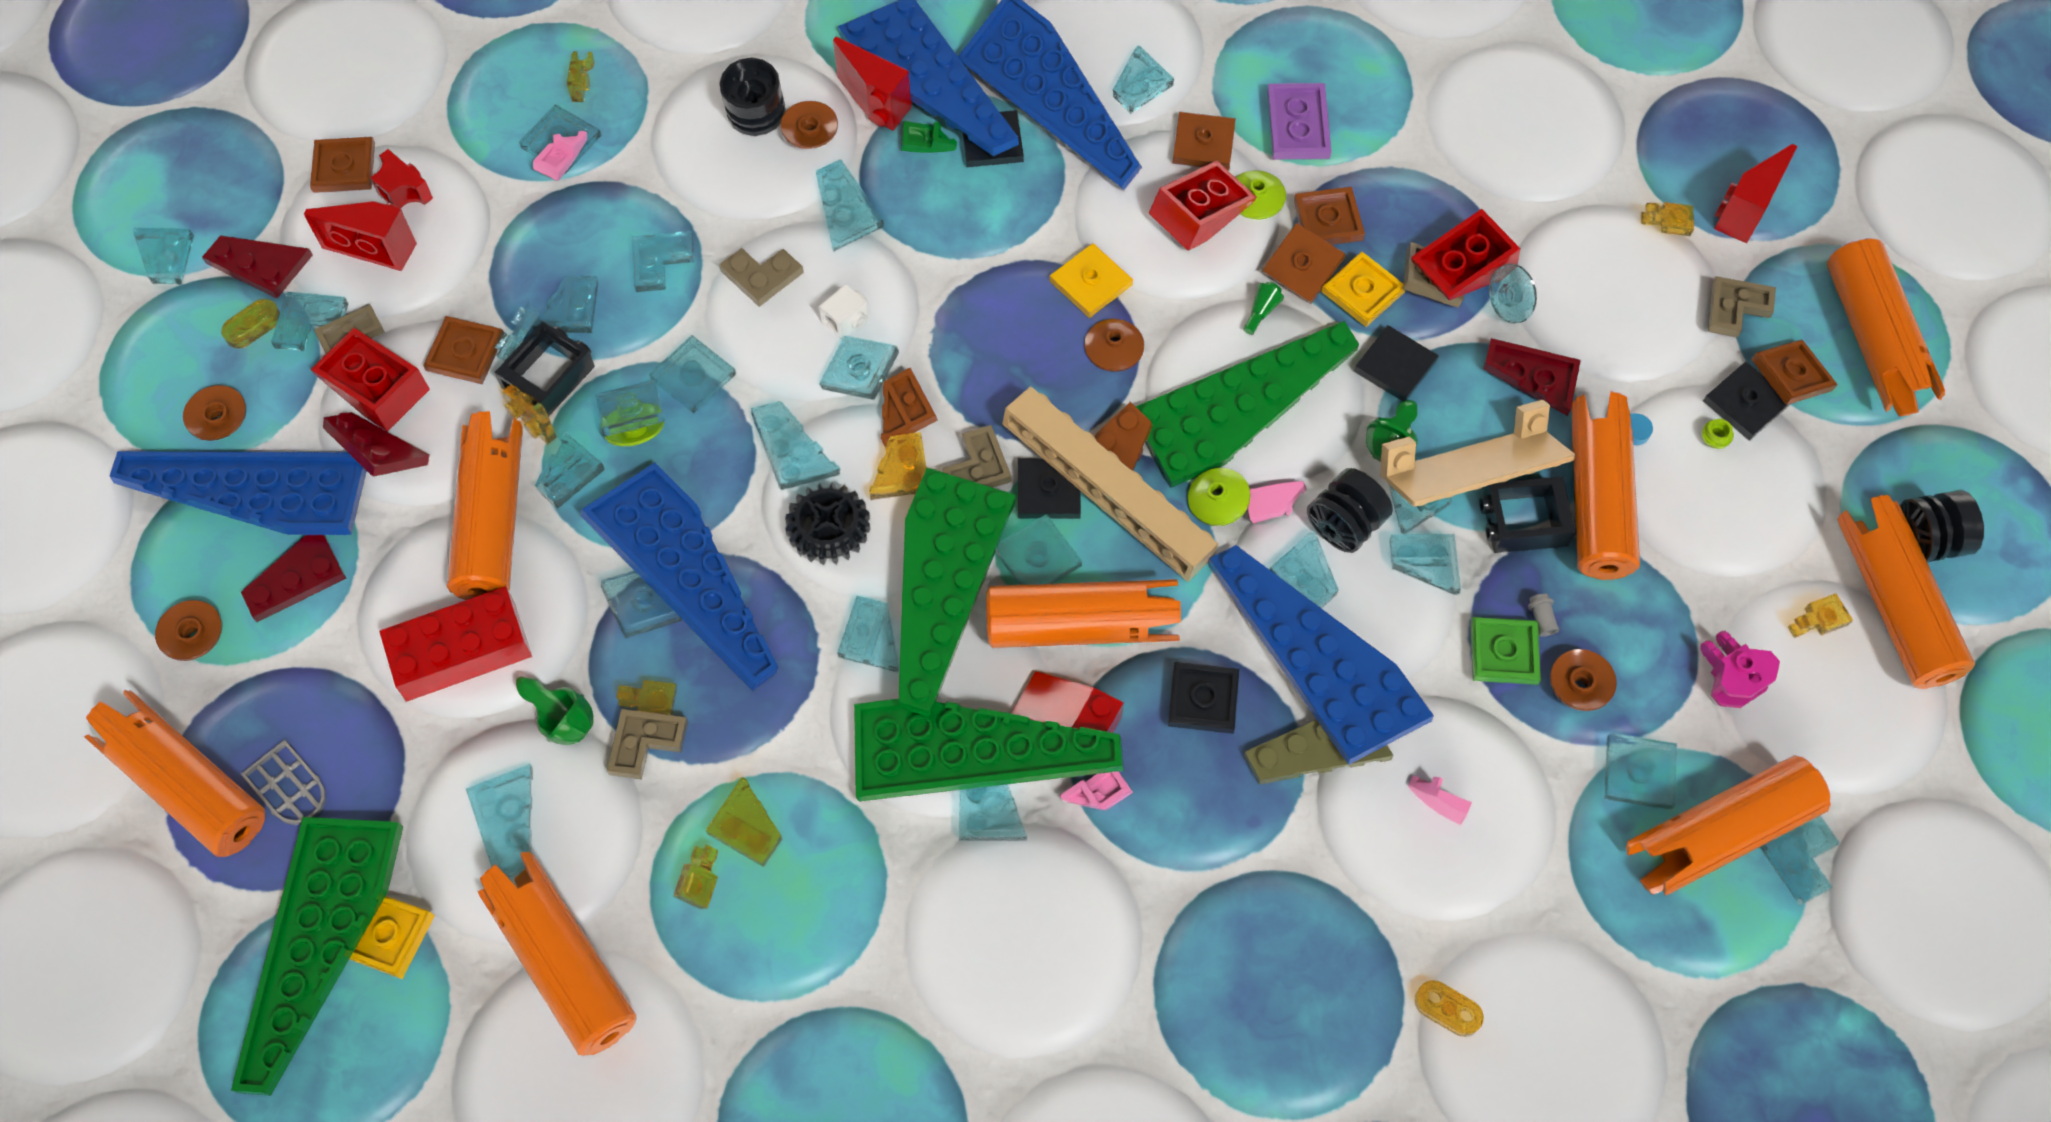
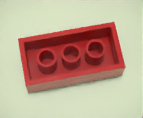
[379,586,533,702]

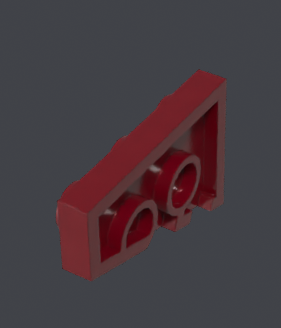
[202,235,313,298]
[1483,338,1581,416]
[323,412,430,477]
[241,535,347,622]

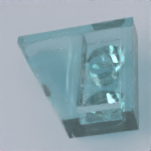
[535,432,605,509]
[1270,530,1339,608]

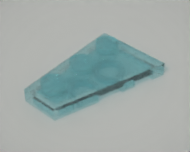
[816,159,884,252]
[751,401,840,490]
[466,764,533,878]
[959,784,1027,841]

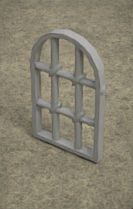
[241,740,326,825]

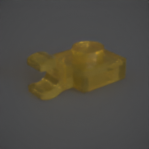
[567,51,595,102]
[1640,202,1694,236]
[1788,593,1853,638]
[616,680,677,715]
[673,845,718,909]

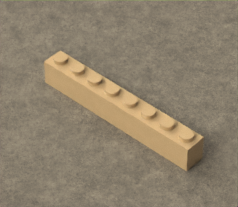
[1002,386,1218,582]

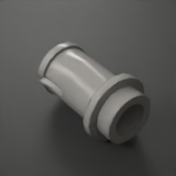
[1528,593,1560,637]

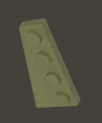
[1244,720,1394,785]

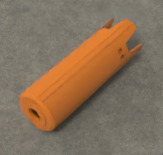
[1827,238,1945,417]
[1572,391,1640,580]
[447,411,523,600]
[1837,495,1975,689]
[986,579,1181,648]
[84,690,266,857]
[1626,755,1831,896]
[477,851,637,1056]

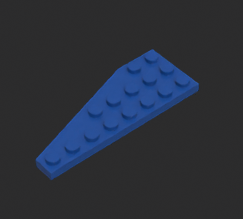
[838,0,1019,156]
[958,0,1142,190]
[109,451,367,535]
[581,463,778,691]
[1208,545,1434,765]

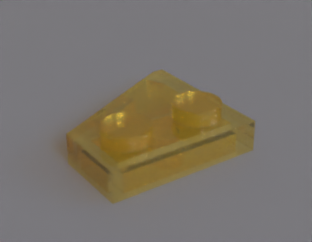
[502,384,557,445]
[869,432,926,500]
[706,777,782,867]

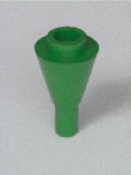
[1243,282,1284,335]

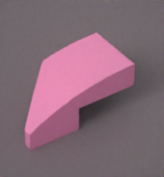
[533,131,587,181]
[1248,481,1307,524]
[1060,771,1133,811]
[1408,776,1472,825]

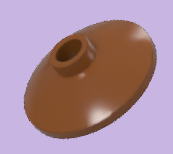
[781,101,838,149]
[1084,319,1144,372]
[183,385,247,441]
[155,600,222,661]
[1550,649,1617,711]

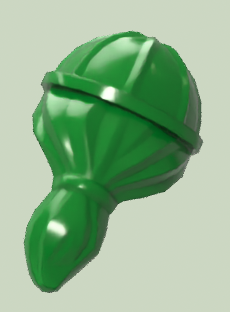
[1366,400,1418,462]
[516,676,594,745]

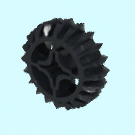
[785,482,871,565]

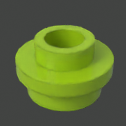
[1701,419,1734,449]

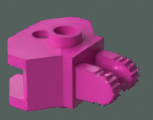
[1700,630,1780,708]

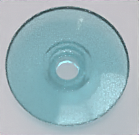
[1489,264,1537,324]

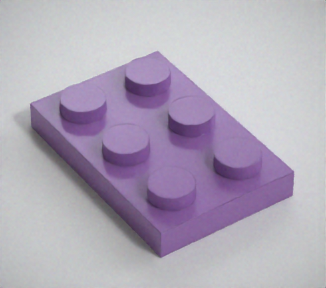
[1267,83,1332,160]

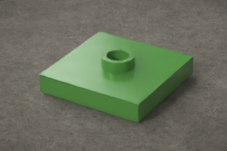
[1471,617,1541,685]

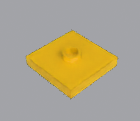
[1049,243,1133,319]
[1321,251,1406,327]
[349,896,435,979]

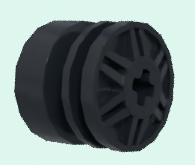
[719,57,786,136]
[1307,468,1393,553]
[1900,489,1984,563]

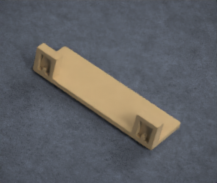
[1380,400,1575,506]

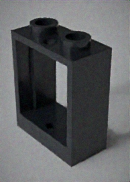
[494,321,595,418]
[1479,477,1576,553]

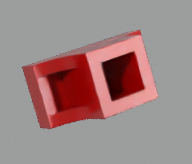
[370,149,433,208]

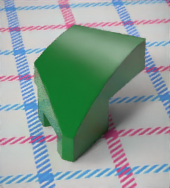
[901,121,957,153]

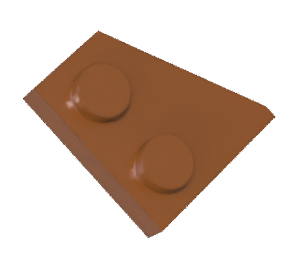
[881,367,938,447]
[1094,402,1153,471]

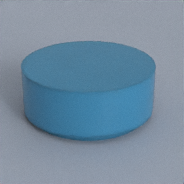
[1630,413,1653,445]

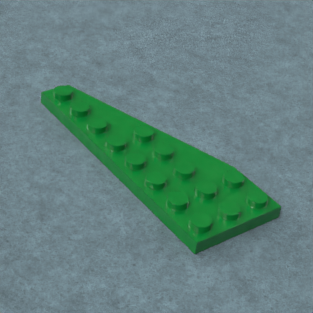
[1135,321,1359,488]
[898,468,1016,717]
[854,699,1124,802]
[231,817,404,1096]

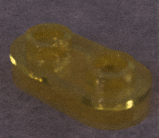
[221,299,281,348]
[1414,980,1484,1037]

